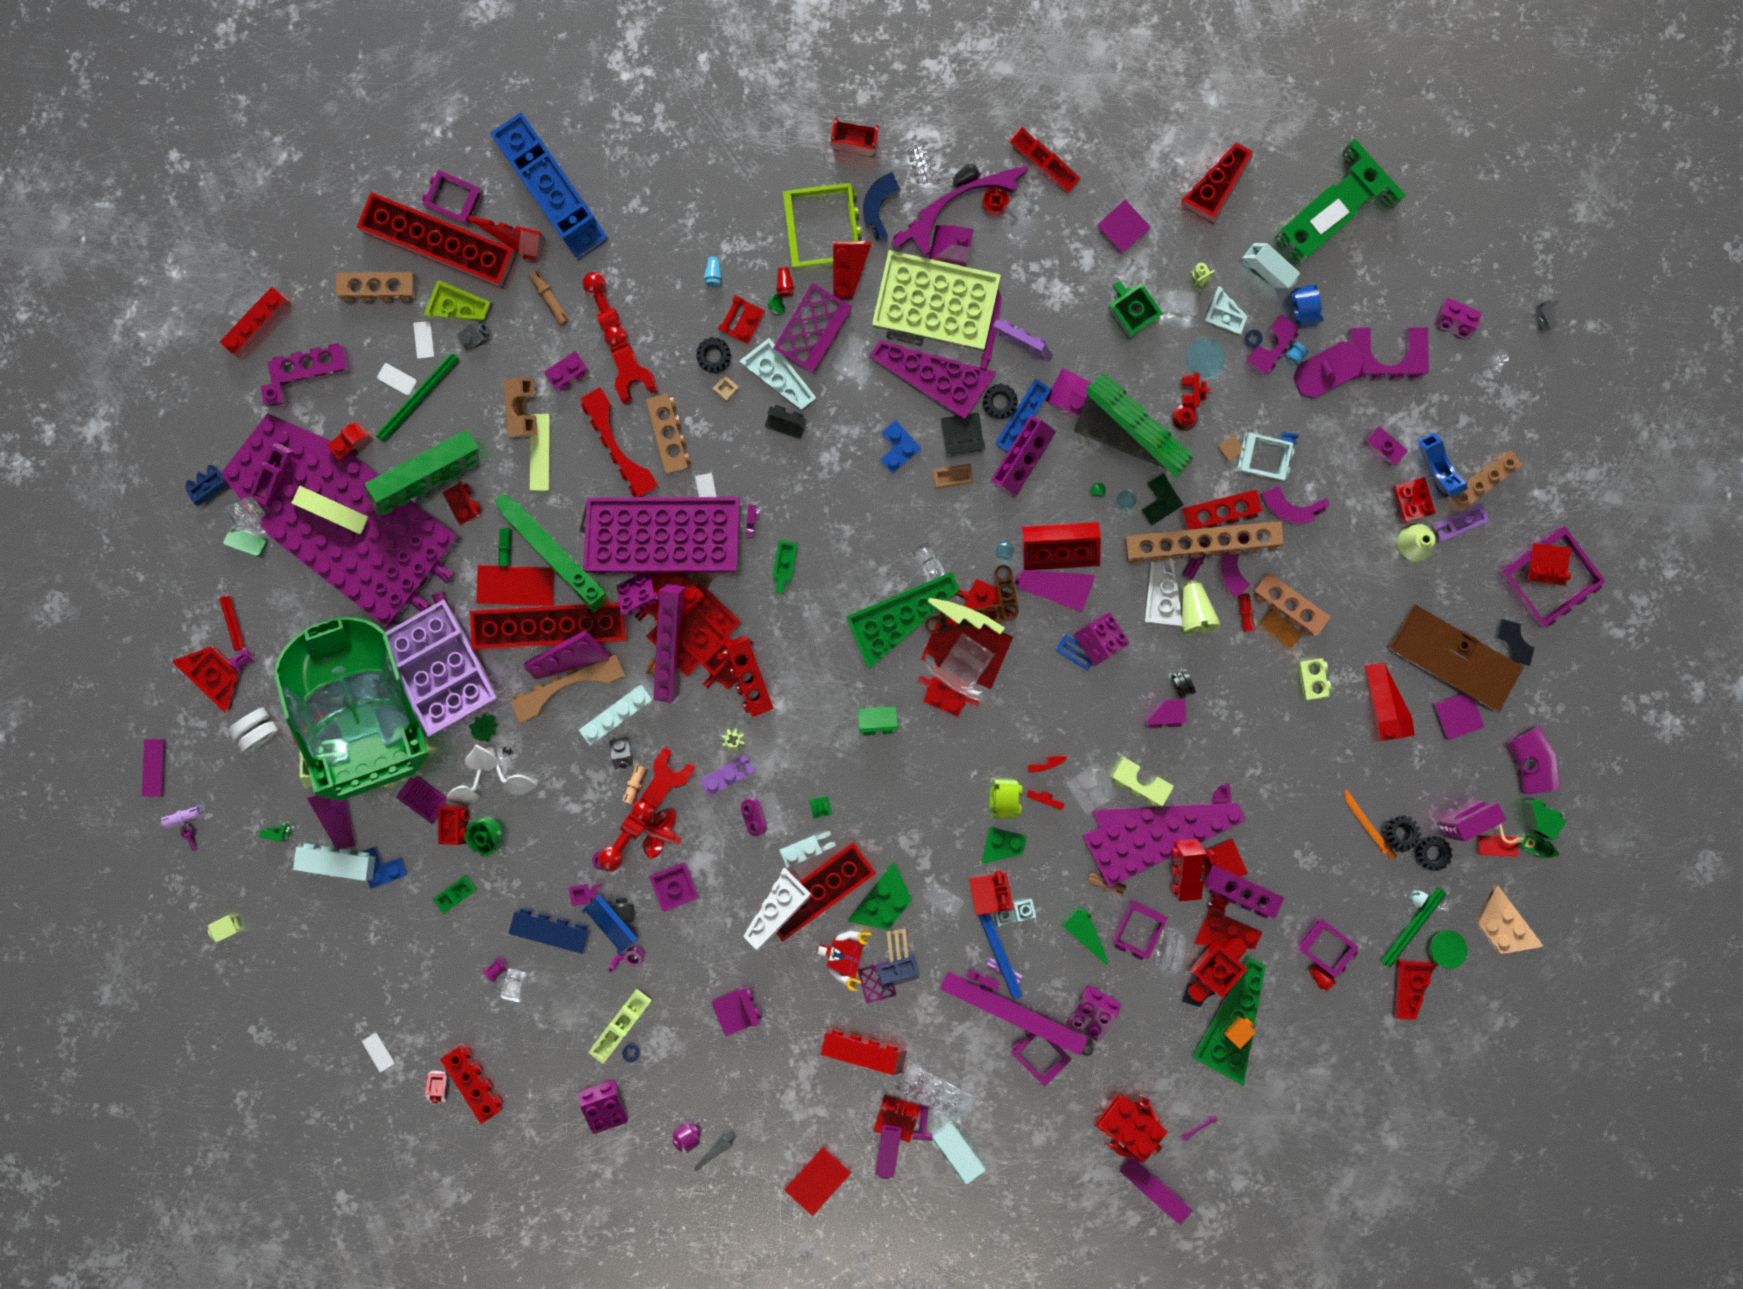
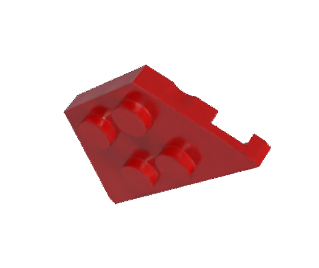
[172,646,240,713]

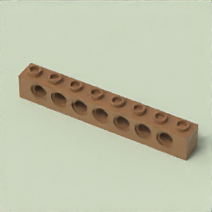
[1126,521,1284,564]

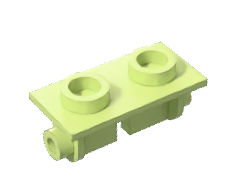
[1192,263,1215,287]

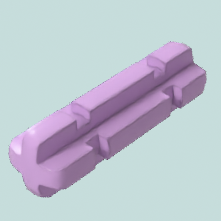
[987,958,1022,984]

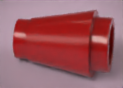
[776,267,795,297]
[1308,964,1337,993]

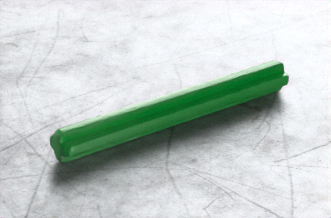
[1382,887,1446,968]

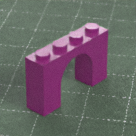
[1348,327,1429,379]
[1439,800,1507,842]

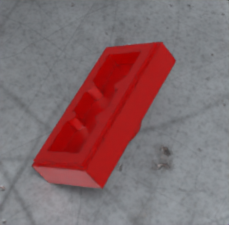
[1026,789,1065,810]

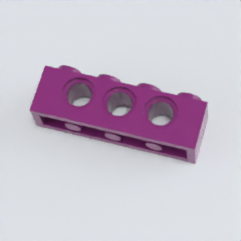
[267,343,351,385]
[991,416,1056,496]
[1204,865,1284,919]

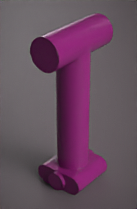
[912,1100,932,1141]

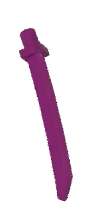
[980,289,1002,370]

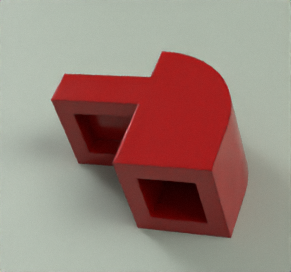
[327,422,372,461]

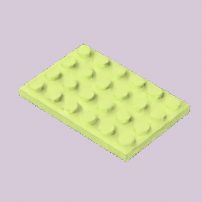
[872,250,1001,350]

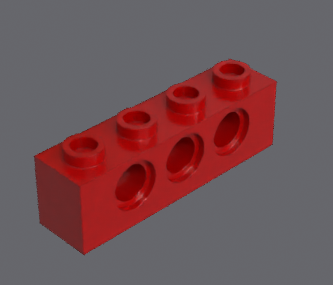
[1180,489,1262,530]
[722,635,774,717]

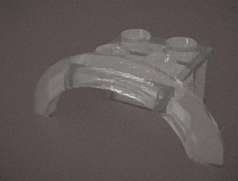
[925,633,995,700]

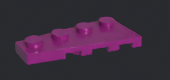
[524,630,609,679]

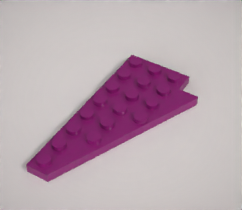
[1083,803,1246,888]

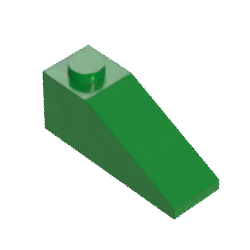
[1062,908,1108,965]

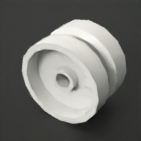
[227,707,279,753]

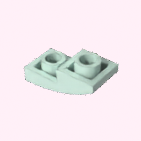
[993,899,1036,926]

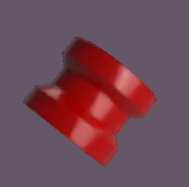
[1207,894,1230,915]

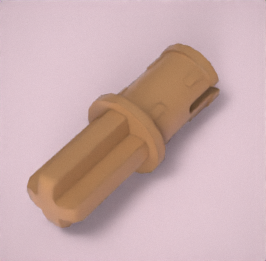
[1087,873,1126,897]

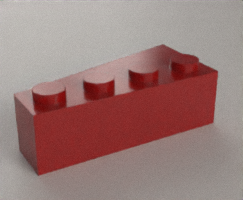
[1181,142,1253,223]
[820,1029,907,1075]

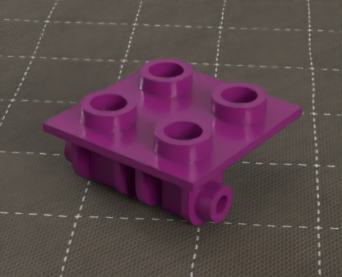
[616,573,659,615]

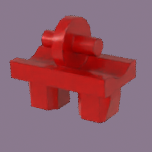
[1182,373,1213,409]

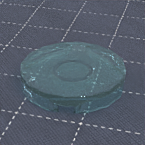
[1187,338,1225,376]

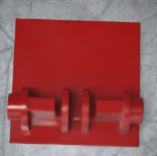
[1393,477,1436,523]
[1528,543,1571,586]
[1202,839,1248,877]
[969,871,1014,915]
[873,1094,921,1143]

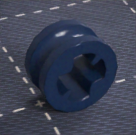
[1244,329,1263,348]
[622,1044,640,1062]

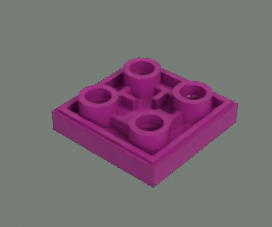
[1097,199,1151,254]
[1434,693,1484,740]

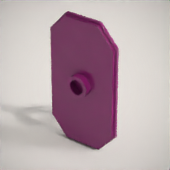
[1294,341,1364,398]

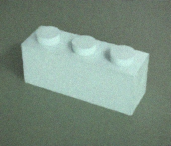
[932,1121,986,1184]

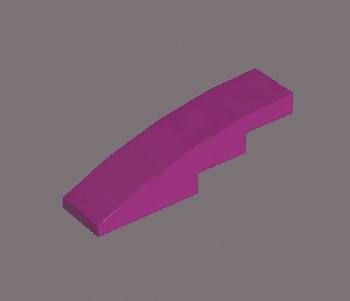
[1120,1158,1193,1225]

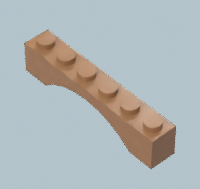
[511,653,627,723]

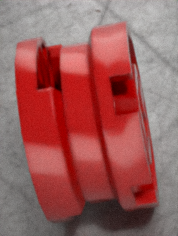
[982,187,1009,216]

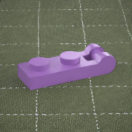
[1432,503,1490,543]
[700,754,756,796]

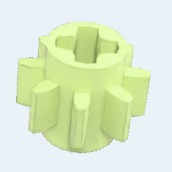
[721,728,745,751]

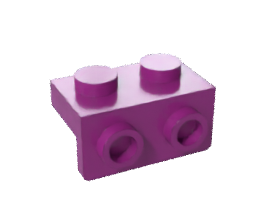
[1435,297,1482,340]

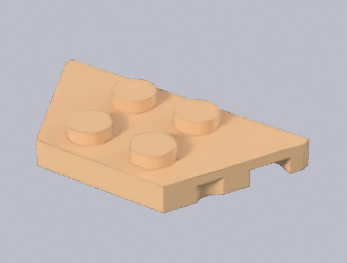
[1477,886,1543,954]

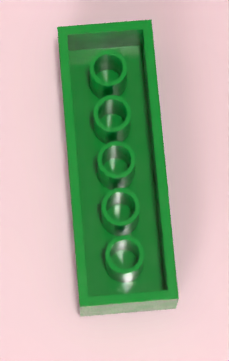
[364,429,479,516]

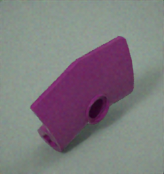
[1507,726,1560,794]

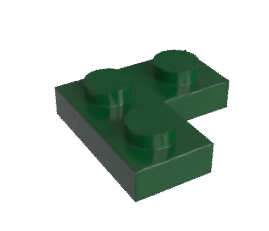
[1141,473,1184,526]

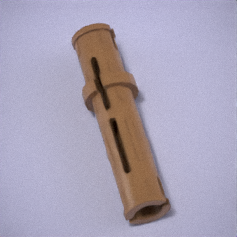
[528,270,569,325]

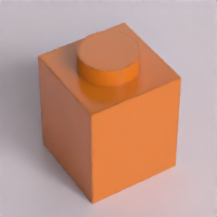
[1224,1017,1256,1049]

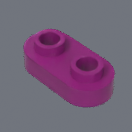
[741,798,767,836]

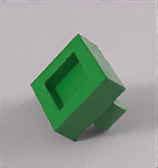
[809,796,832,819]

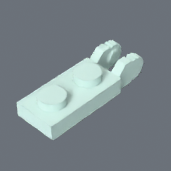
[780,831,836,868]

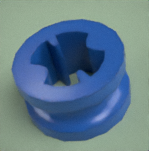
[1280,432,1299,445]

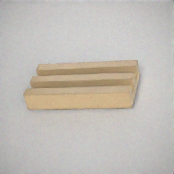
[886,929,909,962]

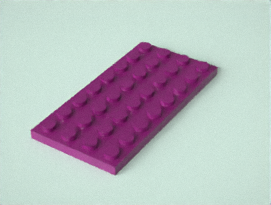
[583,497,740,573]

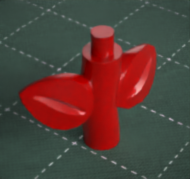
[642,809,682,859]

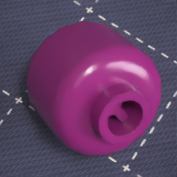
[671,1124,701,1153]

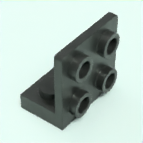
[941,413,985,456]

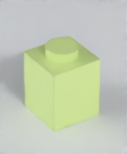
[208,914,241,942]

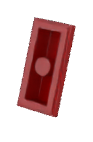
[1477,835,1518,857]

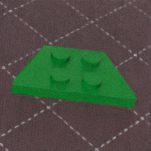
[848,862,912,930]

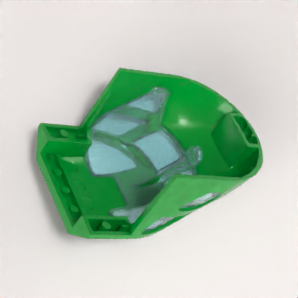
[275,617,429,801]

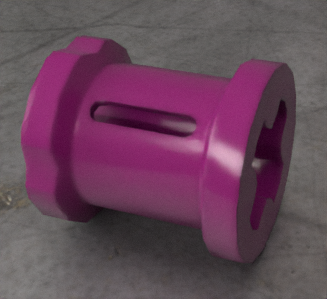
[229,647,255,672]
[483,957,508,983]

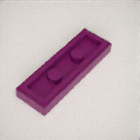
[142,739,165,797]

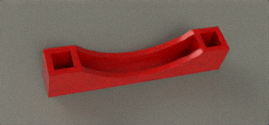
[580,387,660,497]

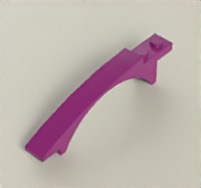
[892,166,1028,257]

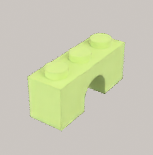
[1111,757,1174,807]

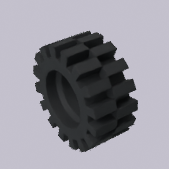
[696,337,731,373]
[983,383,1018,419]
[1383,815,1421,853]
[1415,836,1453,871]

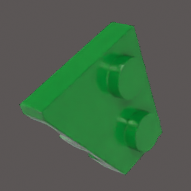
[981,827,1027,864]

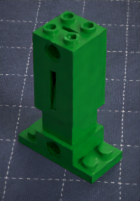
[1276,138,1406,264]

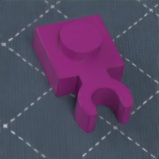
[746,504,760,538]
[569,884,604,906]
[967,969,1000,992]

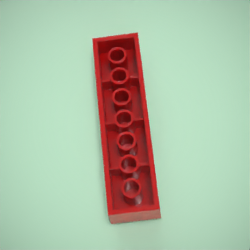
[357,192,516,288]
[470,602,628,650]

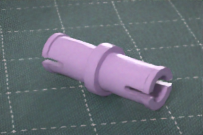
[161,806,202,829]

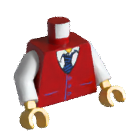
[817,931,872,991]

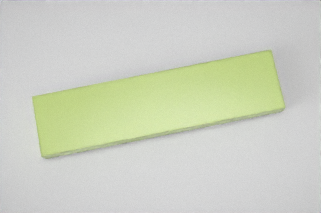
[530,414,550,491]

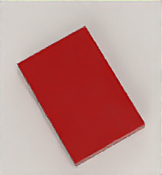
[784,1147,852,1216]

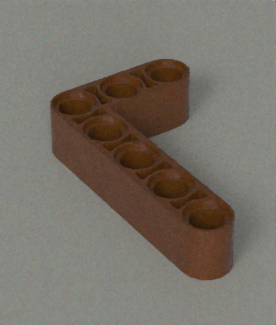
[925,565,1019,634]

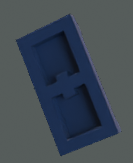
[877,956,919,989]

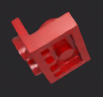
[442,481,481,526]
[438,805,469,845]

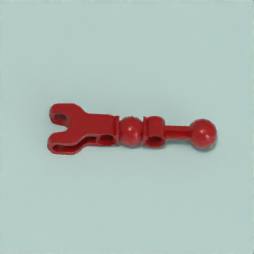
[582,272,658,404]
[598,747,695,872]

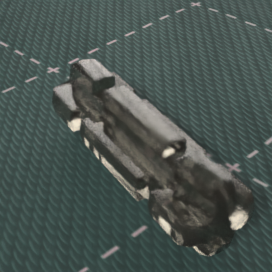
[886,328,924,346]

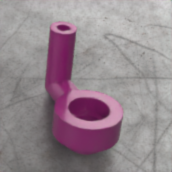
[607,947,644,973]

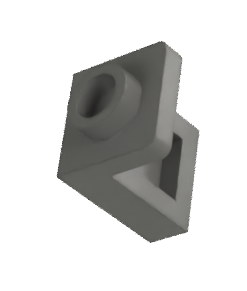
[1536,299,1559,331]
[457,321,492,351]
[609,737,633,769]

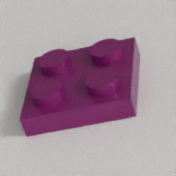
[649,862,699,912]

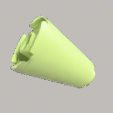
[1397,523,1436,561]
[1182,580,1220,636]

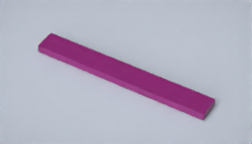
[940,972,1089,1056]

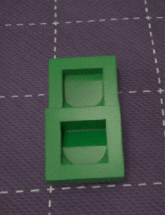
[433,875,477,914]

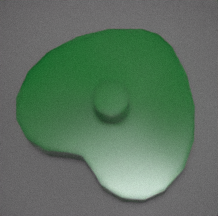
[768,294,785,314]

